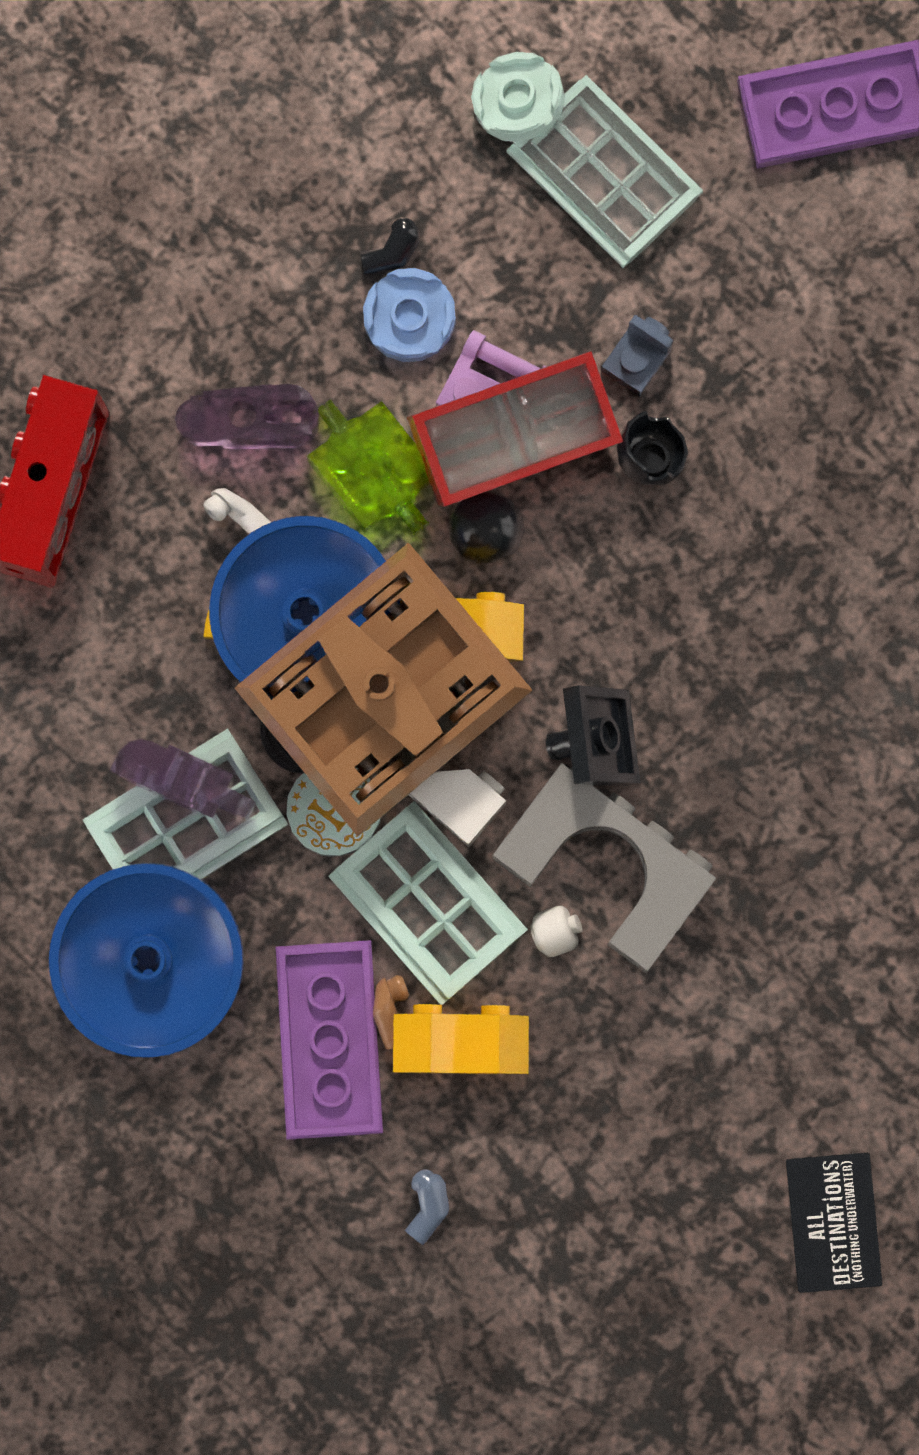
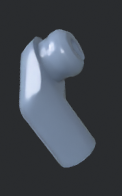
[405,1169,449,1245]

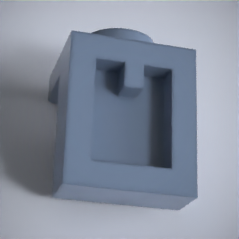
[601,315,673,397]

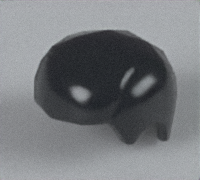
[617,411,689,486]
[449,492,525,563]

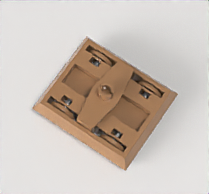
[234,542,533,837]

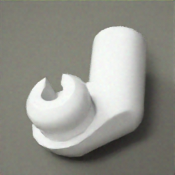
[204,488,271,534]

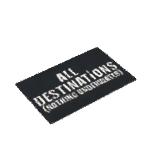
[786,1152,882,1293]

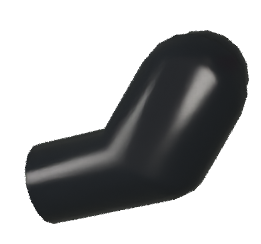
[360,217,420,275]

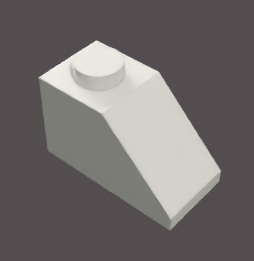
[408,769,506,847]

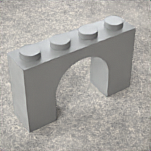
[492,763,716,973]

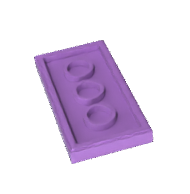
[737,40,919,169]
[276,940,383,1140]

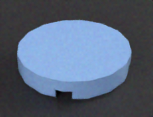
[363,268,456,362]

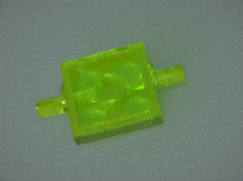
[307,399,430,535]

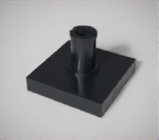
[546,685,641,786]

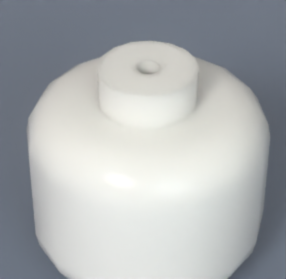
[531,906,582,957]

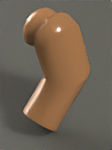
[373,975,409,1050]

